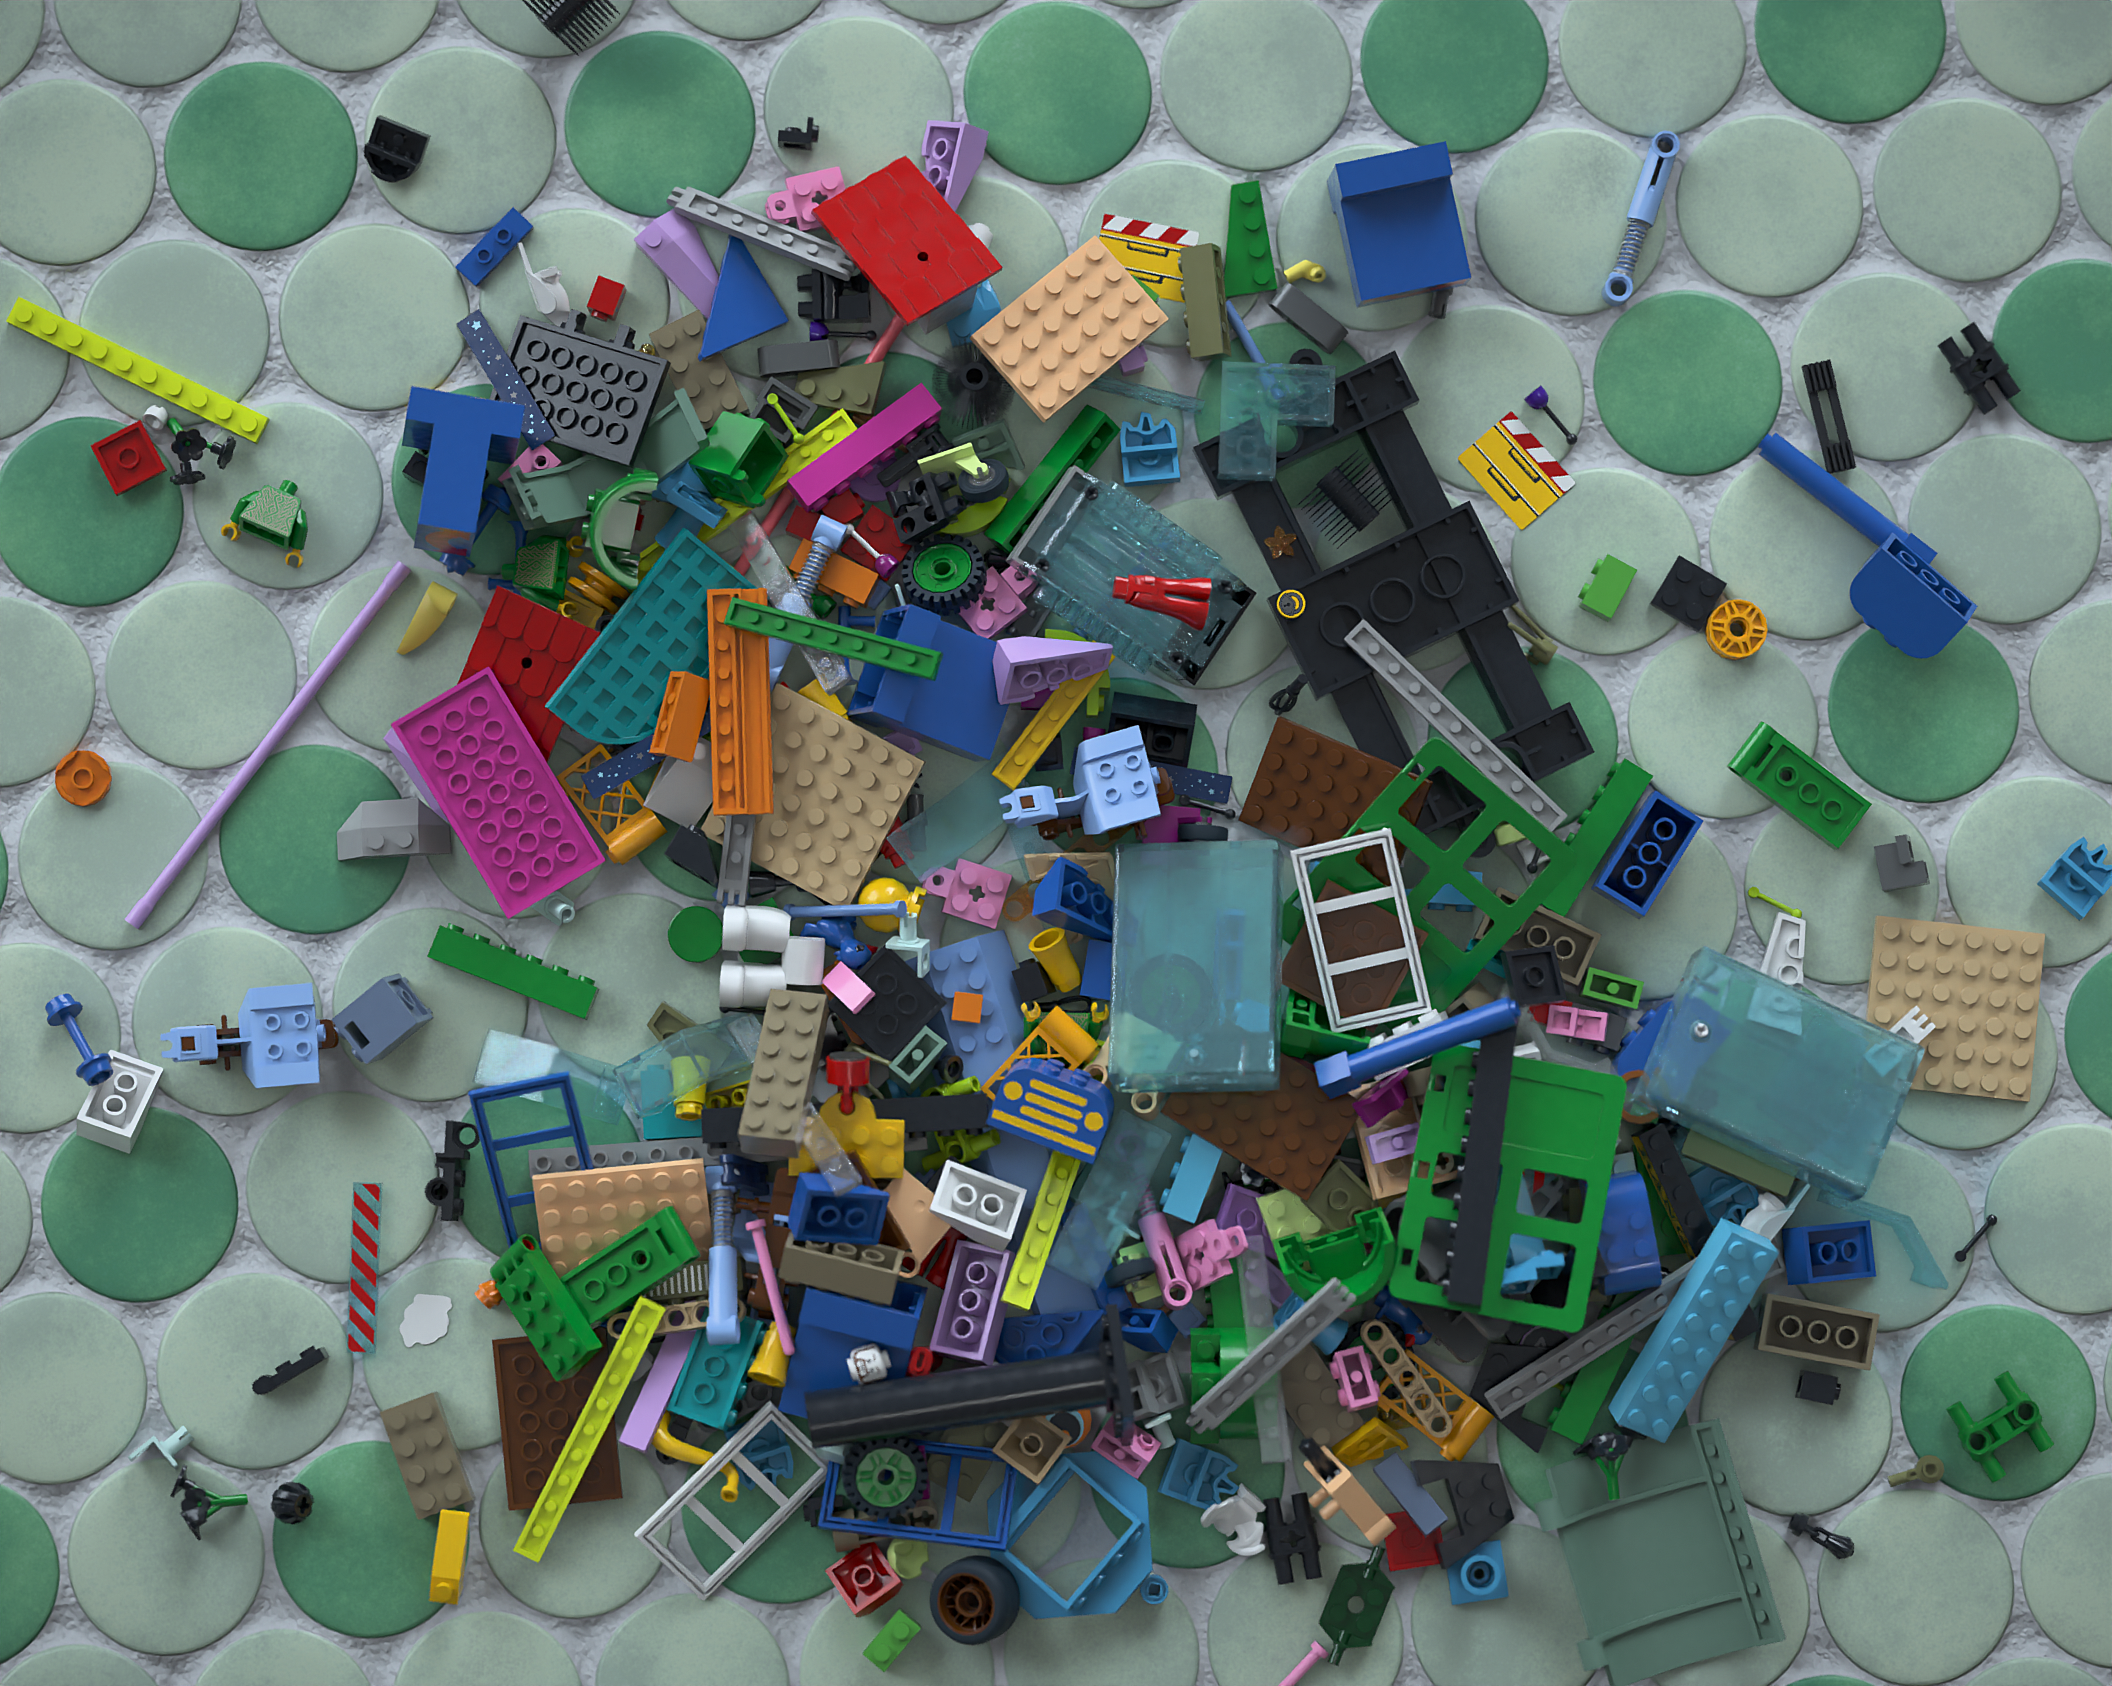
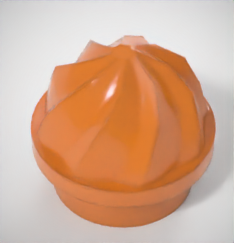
[474,1280,503,1309]

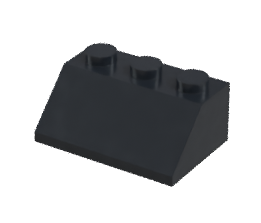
[1108,691,1197,768]
[664,824,719,889]

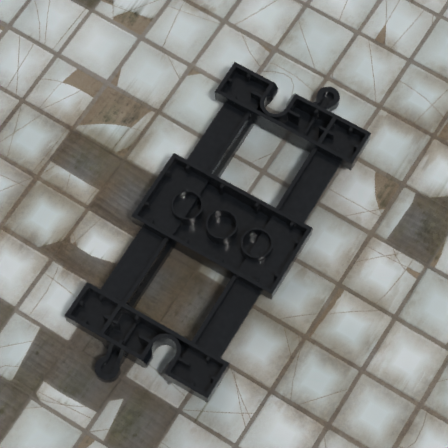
[1192,348,1594,859]

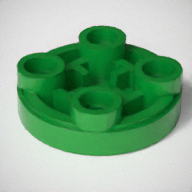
[668,906,723,963]

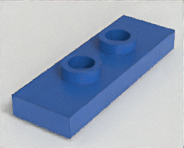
[455,207,534,287]

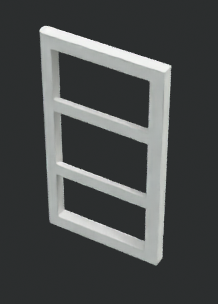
[1290,828,1432,1033]
[634,1401,829,1601]

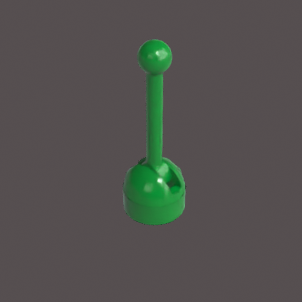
[779,565,837,620]

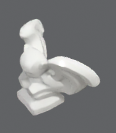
[1201,1483,1266,1556]

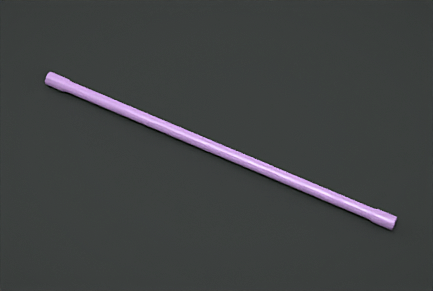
[125,561,412,929]

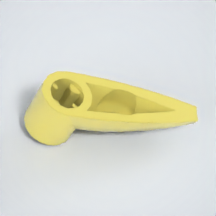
[397,581,458,655]

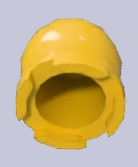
[857,877,927,937]

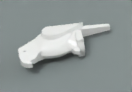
[517,242,570,327]
[1740,1183,1810,1241]

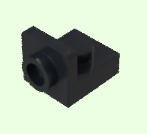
[777,117,819,151]
[1035,731,1064,772]
[803,1493,844,1527]

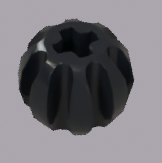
[270,1482,314,1525]

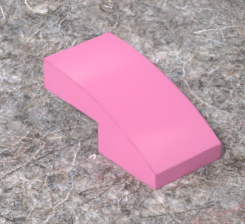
[821,961,875,1014]
[1546,1004,1609,1042]

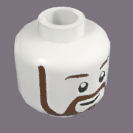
[847,1344,891,1384]

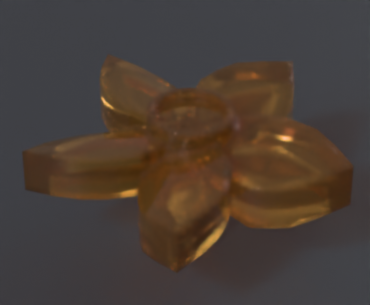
[1264,525,1297,559]

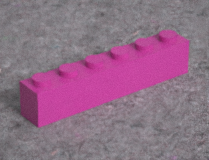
[787,382,942,513]

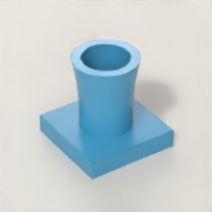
[654,481,728,549]
[1270,1291,1348,1355]
[1446,1539,1509,1605]

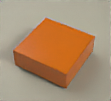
[952,992,983,1024]

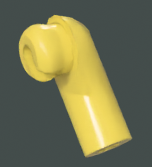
[1283,260,1326,284]

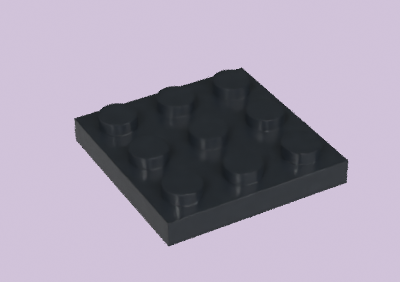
[828,944,947,1062]

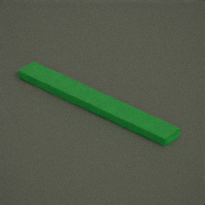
[724,597,944,682]

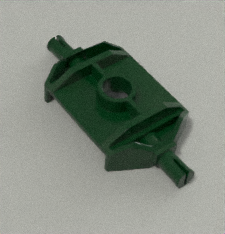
[1318,1545,1395,1666]

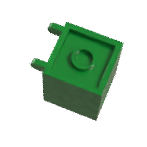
[688,411,789,508]

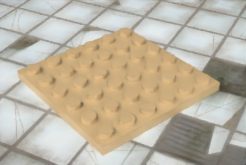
[701,683,926,905]
[1860,915,2045,1102]

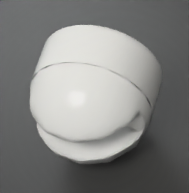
[143,405,168,430]

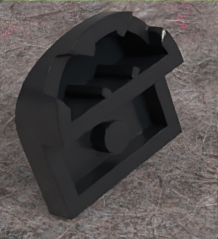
[364,115,431,182]

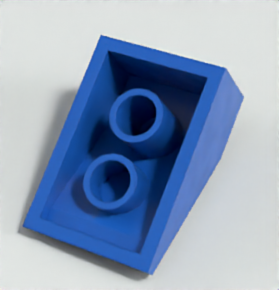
[787,1173,890,1246]
[1782,1220,1876,1285]

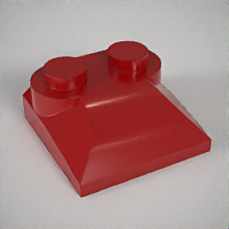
[825,1542,904,1618]

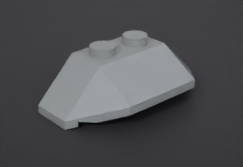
[337,798,451,861]

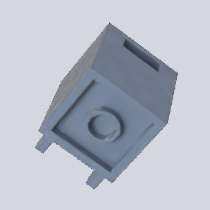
[331,973,433,1064]

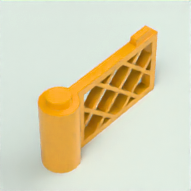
[556,744,668,866]
[980,1006,1099,1101]
[1377,1348,1494,1462]

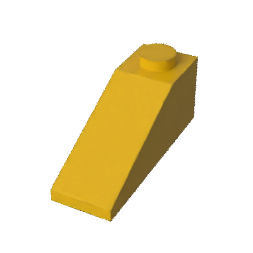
[429,1509,470,1605]

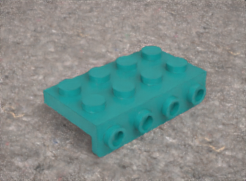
[667,1307,768,1432]

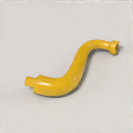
[651,1406,739,1502]

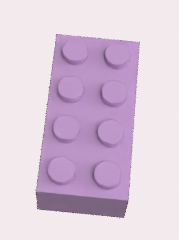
[929,1240,1016,1366]

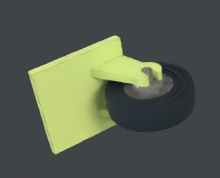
[918,443,1009,503]
[1104,1232,1181,1304]

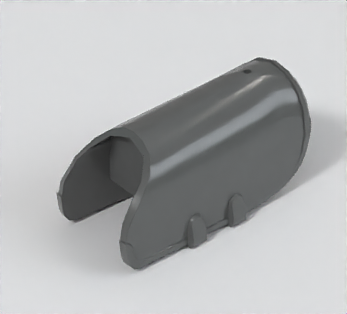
[1384,1194,1512,1363]

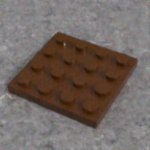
[1274,879,1428,1033]

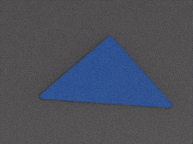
[698,234,789,362]
[994,1309,1106,1364]

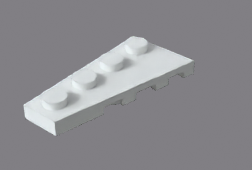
[1745,912,1806,1037]

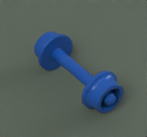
[439,484,512,576]
[45,993,113,1086]

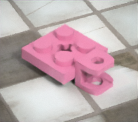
[765,166,845,233]
[958,566,1037,640]
[921,858,1012,929]
[1173,1219,1248,1292]

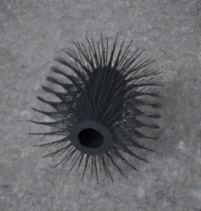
[522,0,620,53]
[932,337,1015,430]
[1297,449,1398,549]

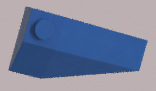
[1032,857,1139,949]

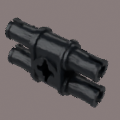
[1938,322,2021,415]
[1263,1492,1322,1585]

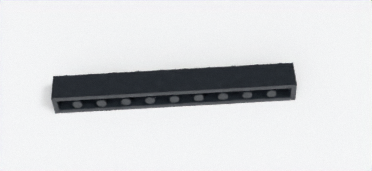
[1442,1024,1518,1308]
[701,1093,989,1149]

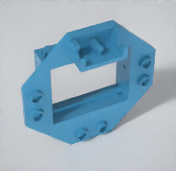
[987,1451,1153,1619]

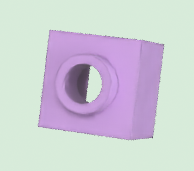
[1118,345,1148,377]

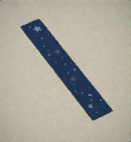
[457,309,555,450]
[581,700,711,800]
[1070,747,1232,804]

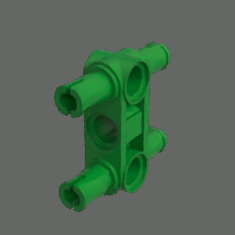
[1946,1371,2054,1483]

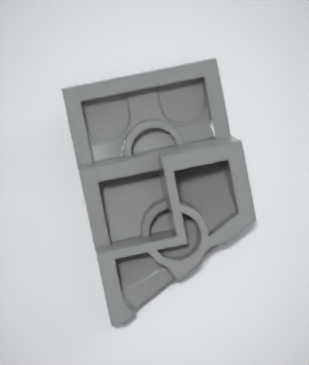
[1127,1351,1189,1421]

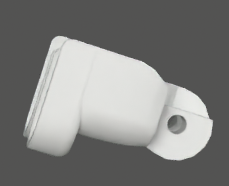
[719,904,825,1008]

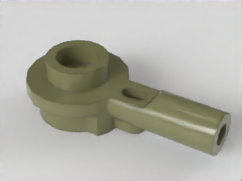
[1887,1455,1944,1487]

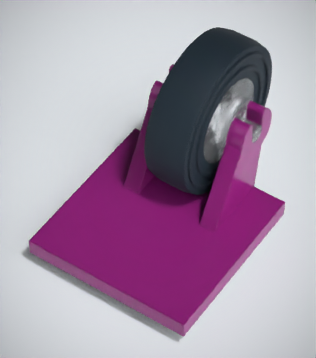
[1140,805,1228,865]

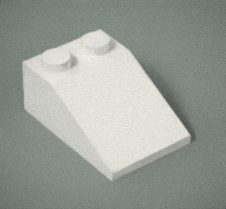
[643,737,713,828]
[77,1050,163,1154]
[929,1160,1027,1252]

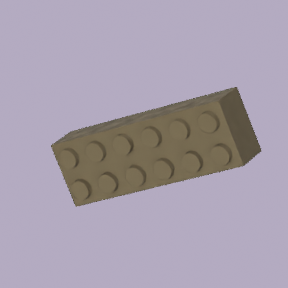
[738,989,829,1158]

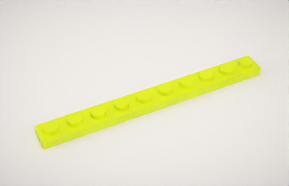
[6,296,270,444]
[627,408,857,594]
[1000,1039,1111,1311]
[513,1295,666,1563]

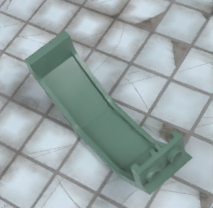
[502,388,710,531]

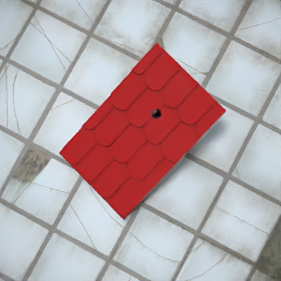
[811,155,1003,335]
[457,585,601,764]

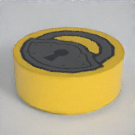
[1277,590,1305,619]

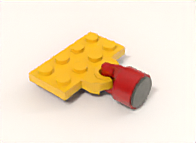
[789,1052,905,1178]

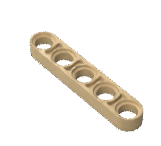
[607,1298,746,1339]
[1360,1319,1452,1438]

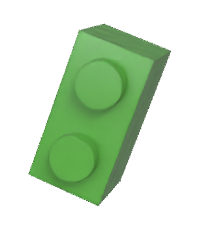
[1578,554,1637,622]
[1579,967,1644,1011]
[862,1608,921,1672]

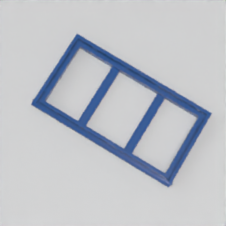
[468,1071,594,1251]
[818,1438,1018,1552]

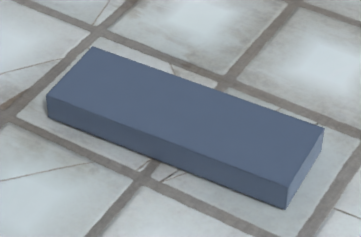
[1373,1452,1448,1538]

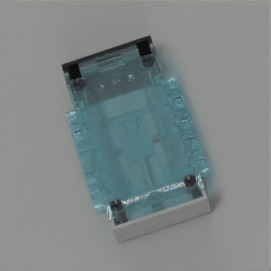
[1006,465,1257,687]

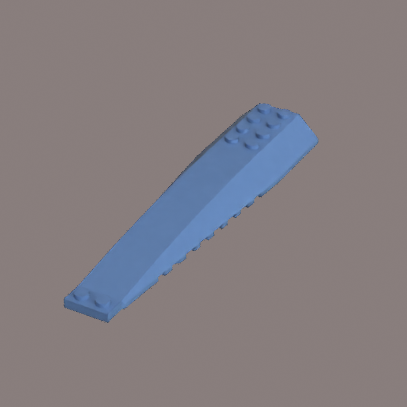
[905,930,1101,1353]

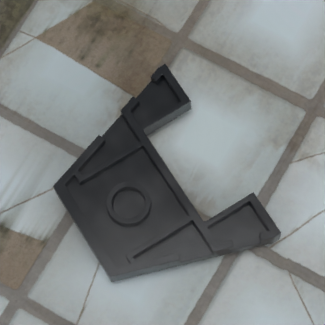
[1469,1342,1555,1453]
[1410,1460,1514,1569]

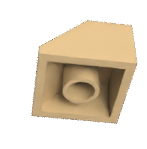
[992,1416,1072,1485]

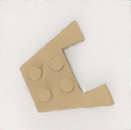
[1023,852,1126,945]

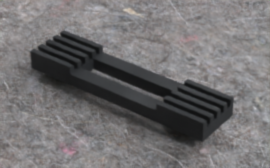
[1802,359,1856,474]

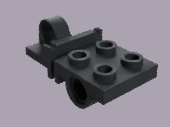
[425,1120,480,1221]

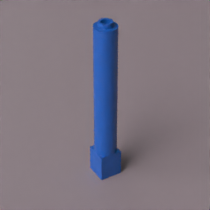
[1757,432,1938,564]
[1314,997,1521,1099]

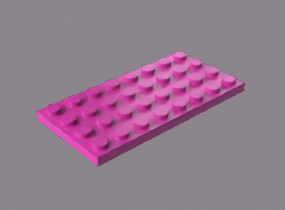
[390,666,606,919]

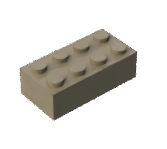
[649,309,750,435]
[1472,887,1601,988]
[778,1231,905,1305]
[1753,1293,1880,1371]
[1278,1342,1365,1449]
[380,1392,476,1520]

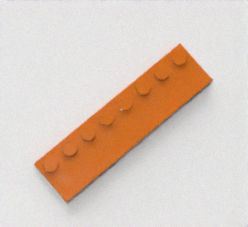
[707,588,774,816]

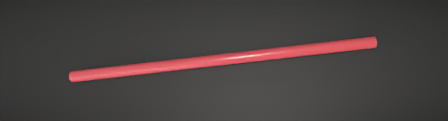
[733,314,905,577]

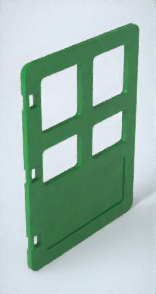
[1270,737,1577,1030]
[1389,1045,1627,1333]

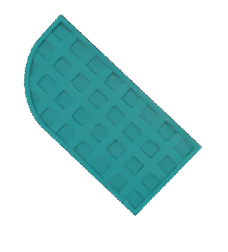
[544,528,769,744]

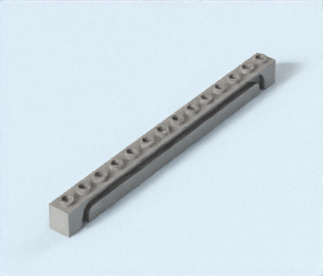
[528,1132,928,1179]

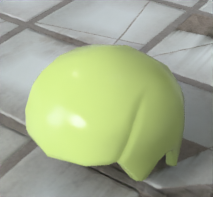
[887,1538,929,1580]

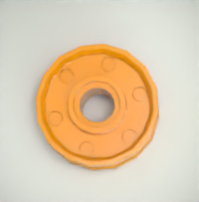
[567,561,630,615]
[1705,599,1768,661]

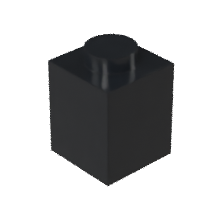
[1011,958,1057,1003]
[1795,1370,1841,1405]

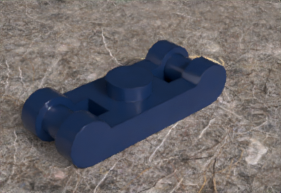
[720,1154,770,1196]

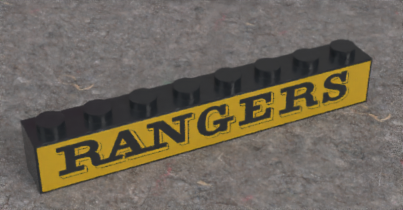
[1631,1123,1761,1341]

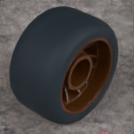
[930,1555,1020,1645]

